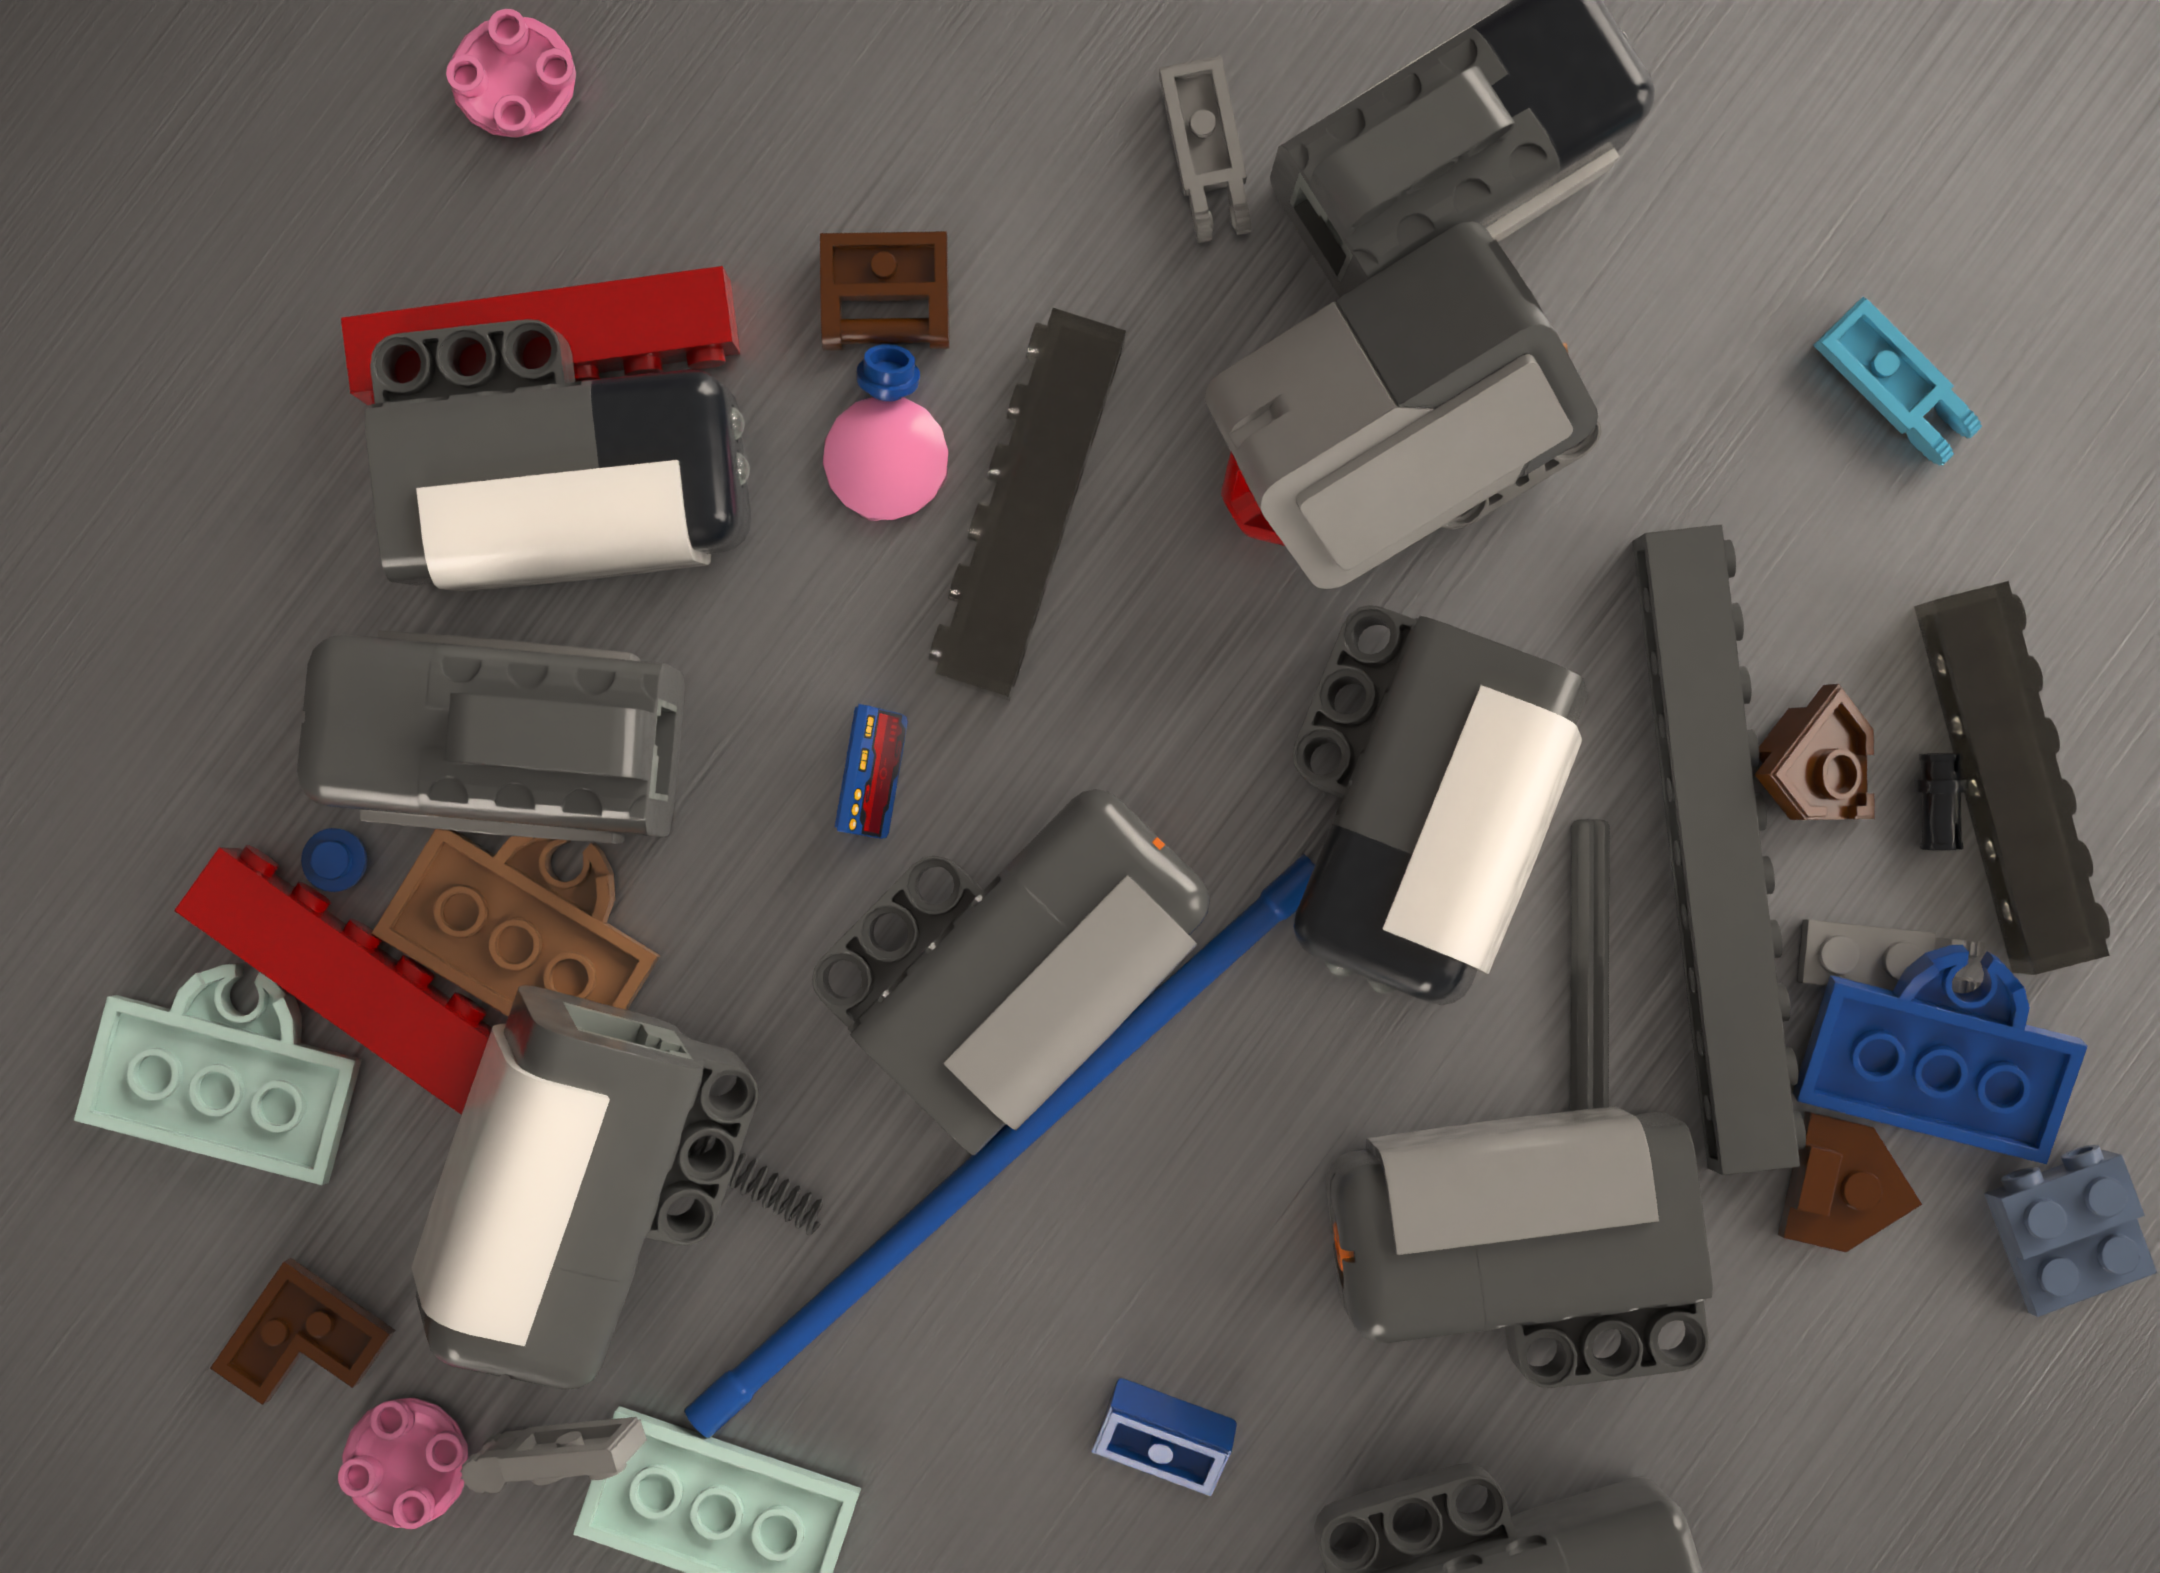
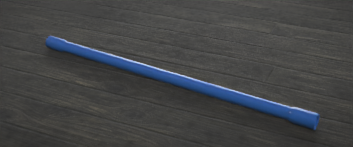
[684,854,1315,1438]

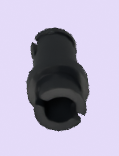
[1915,753,1968,850]

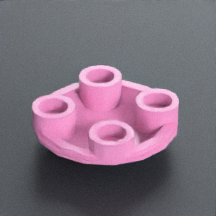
[446,9,576,138]
[823,397,949,521]
[338,1397,468,1529]

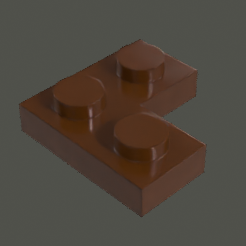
[210,1258,396,1405]

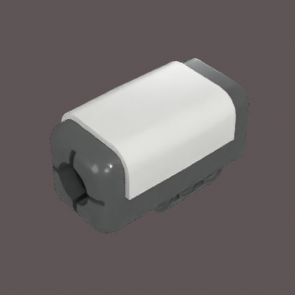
[411,985,759,1389]

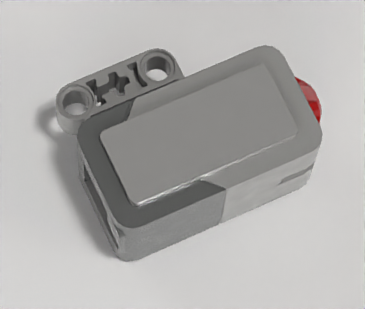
[1204,221,1602,589]

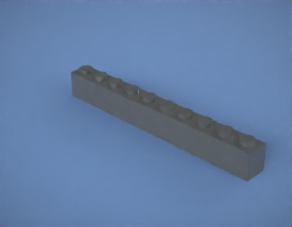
[1632,524,1806,1175]

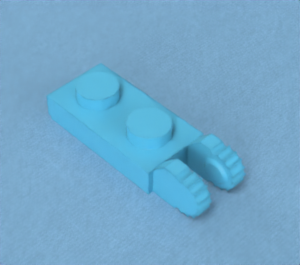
[1813,296,1982,466]

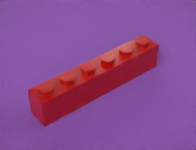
[341,266,740,405]
[174,845,492,1115]

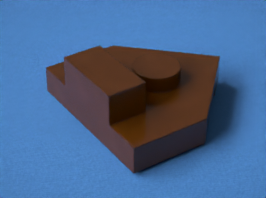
[1755,684,1875,820]
[1778,1111,1922,1252]

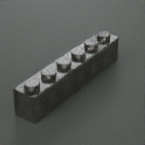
[928,308,1126,701]
[1914,581,2110,975]

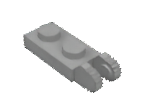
[1159,55,1252,243]
[1797,919,1985,993]
[460,1417,647,1494]

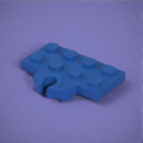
[1792,945,2088,1165]

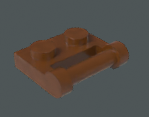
[820,231,950,351]

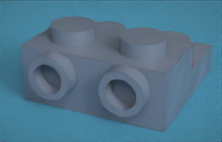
[1984,1145,2157,1317]

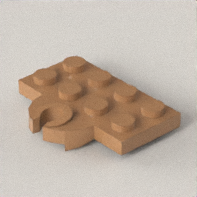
[371,829,661,1017]

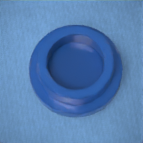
[856,344,920,401]
[301,828,367,892]

